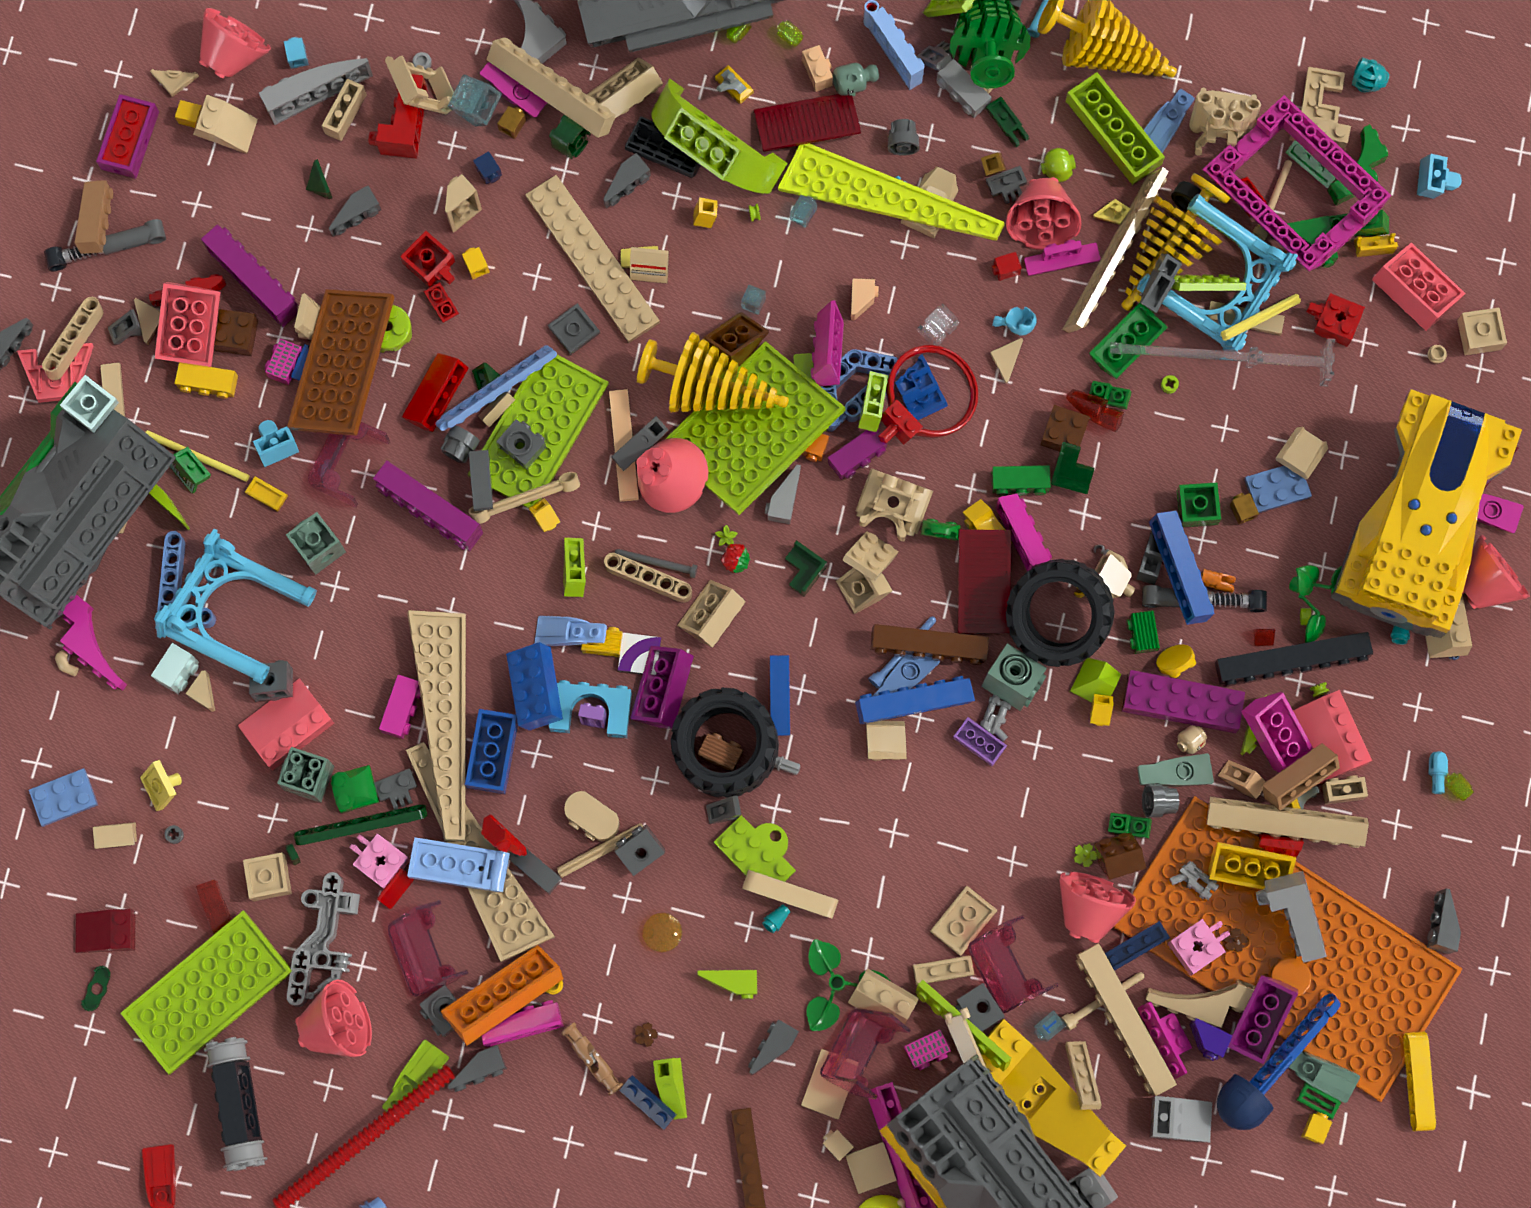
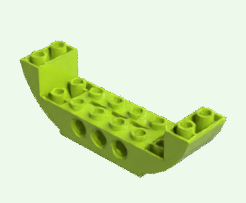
[651,79,787,194]

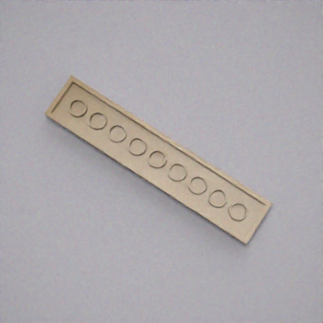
[1062,167,1169,333]
[525,175,660,343]

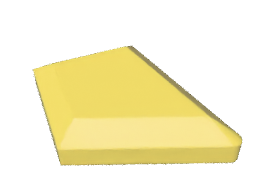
[1093,199,1130,225]

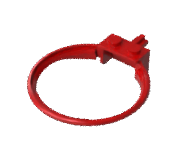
[878,345,978,445]

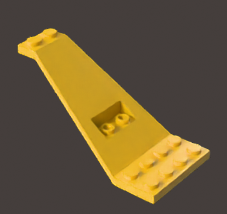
[981,1019,1126,1177]

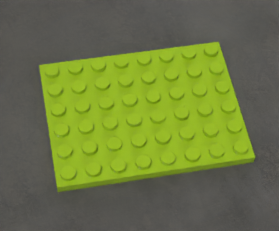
[666,341,846,515]

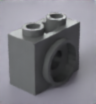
[496,419,546,470]
[249,660,293,702]
[615,825,665,876]
[955,983,1005,1032]
[419,985,456,1037]

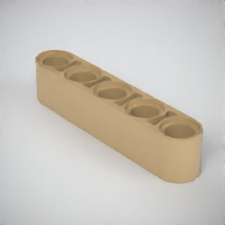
[42,297,103,380]
[604,553,692,603]
[742,870,838,918]

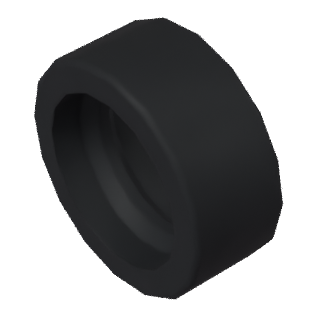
[1171,181,1202,212]

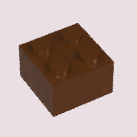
[214,309,258,356]
[1040,405,1090,452]
[1094,833,1147,880]

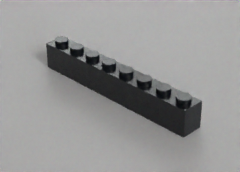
[1215,632,1374,687]

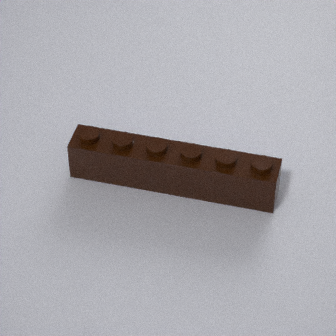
[870,624,989,665]

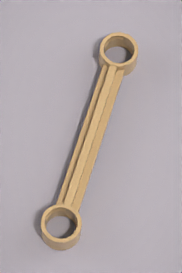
[469,472,580,524]

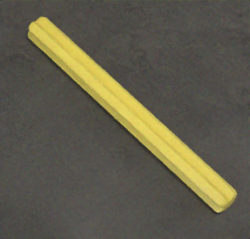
[1220,294,1301,341]

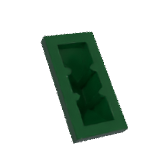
[306,159,333,199]
[472,363,501,404]

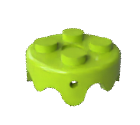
[380,305,412,353]

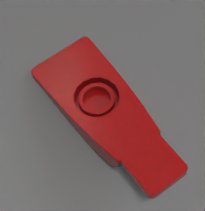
[142,1144,176,1208]

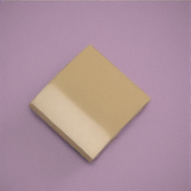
[845,1142,897,1194]

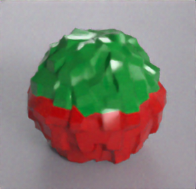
[720,543,751,573]

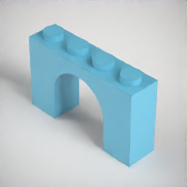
[549,680,632,738]

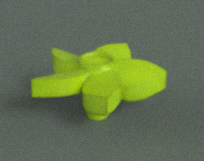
[715,525,738,546]

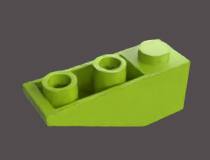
[653,1058,687,1120]

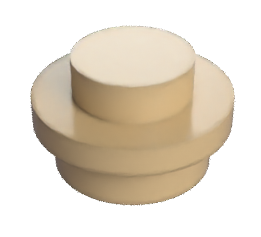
[1427,345,1447,364]

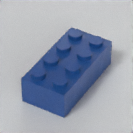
[506,642,563,731]
[465,709,518,794]

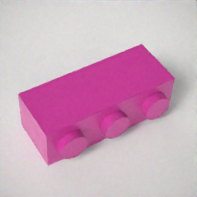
[379,675,421,739]

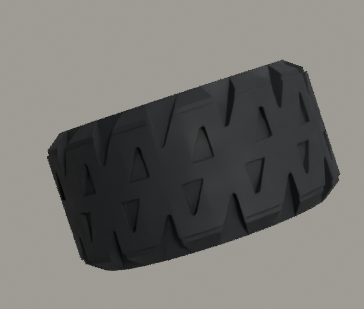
[1006,559,1115,667]
[670,687,779,798]

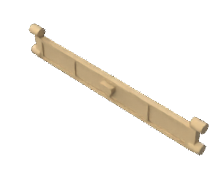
[944,1007,986,1067]

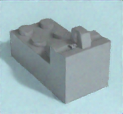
[1256,871,1327,963]

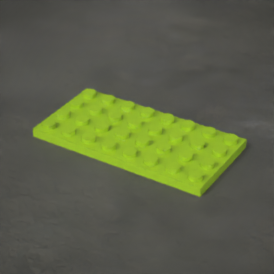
[467,355,609,508]
[121,910,292,1075]

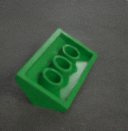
[1089,303,1168,379]

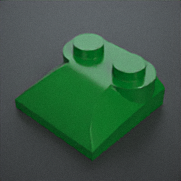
[331,765,379,813]

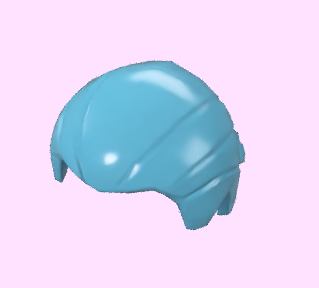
[992,307,1037,336]

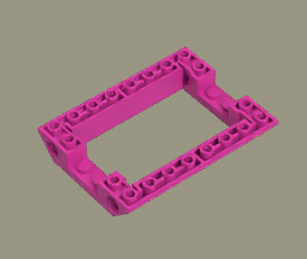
[1203,95,1391,271]

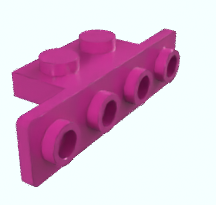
[1024,240,1100,276]
[1138,1002,1192,1079]

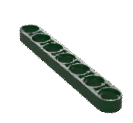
[293,804,428,845]

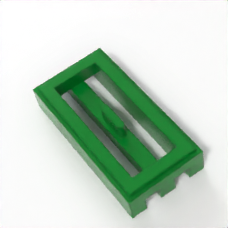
[1296,1082,1341,1120]

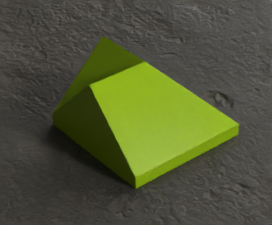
[1070,658,1121,702]

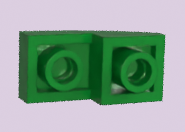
[1088,381,1132,410]
[1108,813,1152,839]

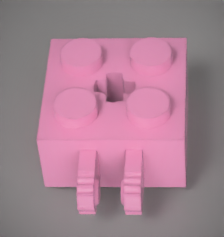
[349,833,410,889]
[1167,919,1230,976]

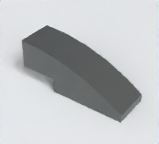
[1140,253,1182,313]
[469,450,493,511]
[1136,530,1163,585]
[509,848,562,895]

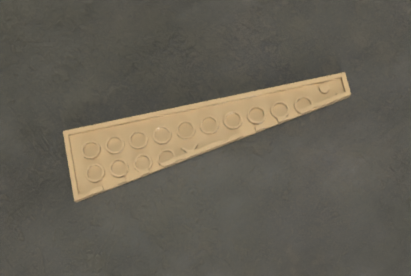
[407,610,466,841]
[406,742,555,962]

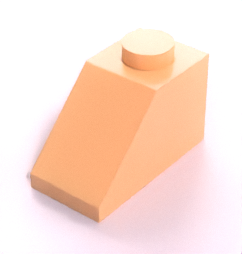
[851,279,879,320]
[1218,760,1265,799]

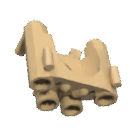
[1189,88,1261,155]
[855,468,933,541]

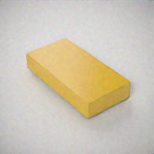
[245,476,288,512]

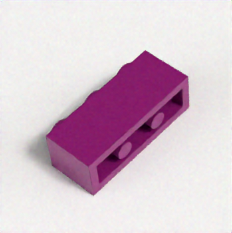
[828,430,887,480]

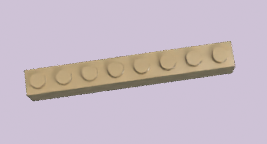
[486,38,616,138]
[1207,797,1369,848]
[1075,943,1177,1096]

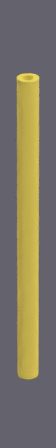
[145,430,250,482]

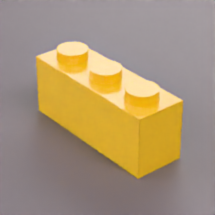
[175,362,238,399]

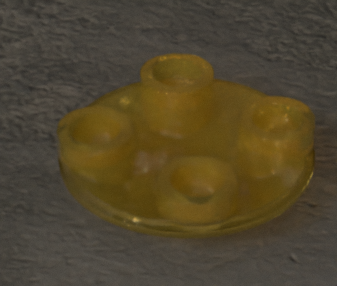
[643,913,682,953]

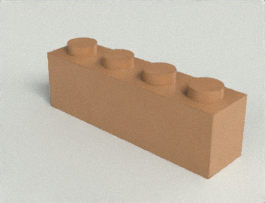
[75,180,113,254]
[1262,743,1340,811]

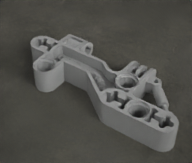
[287,872,360,1007]

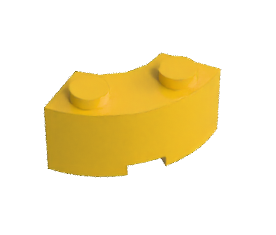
[963,499,1012,543]

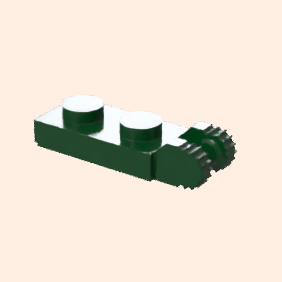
[985,96,1029,147]

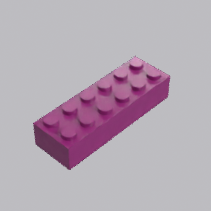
[201,224,298,328]
[373,460,483,551]
[1121,670,1245,734]

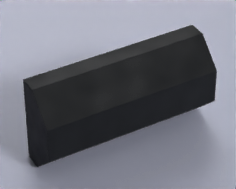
[625,116,701,178]

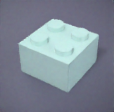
[60,375,119,433]
[151,643,199,694]

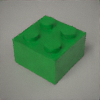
[1176,482,1221,527]

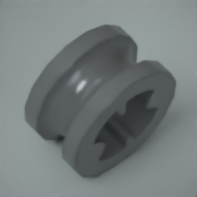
[165,825,184,844]

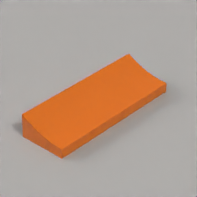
[441,945,564,1046]

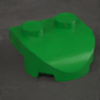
[921,519,961,541]

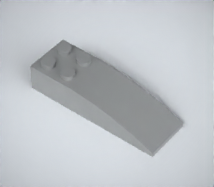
[259,58,373,125]

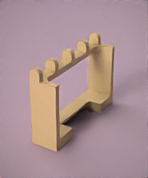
[385,55,459,114]

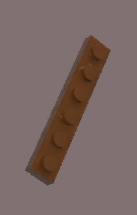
[731,1108,766,1208]

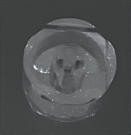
[916,303,960,346]

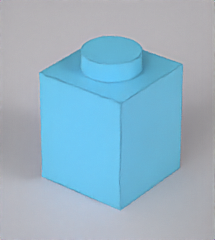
[284,37,309,69]

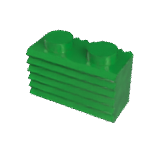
[1126,610,1160,654]

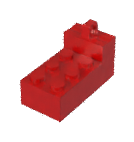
[368,74,428,159]

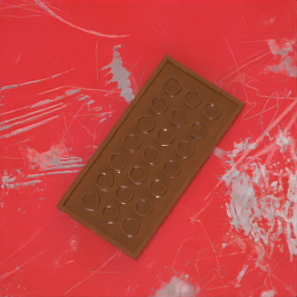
[287,289,395,436]

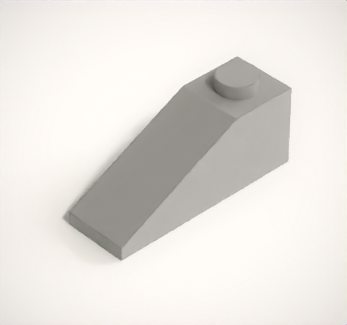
[765,465,801,524]

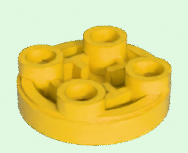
[1156,644,1196,678]

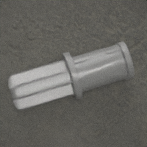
[774,756,801,775]

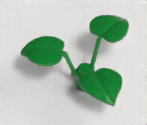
[1289,565,1342,643]
[806,939,891,1031]

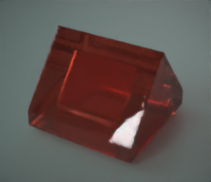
[1253,629,1276,646]

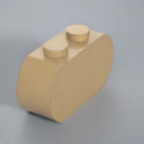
[565,791,620,842]

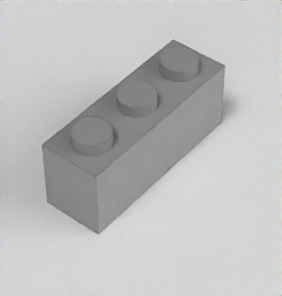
[937,59,992,118]

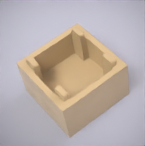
[1457,308,1507,355]
[243,853,292,901]

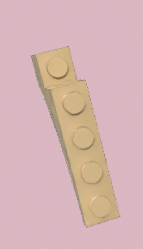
[1146,979,1256,1027]

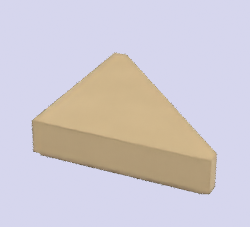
[150,69,199,97]
[134,298,160,345]
[990,338,1023,384]

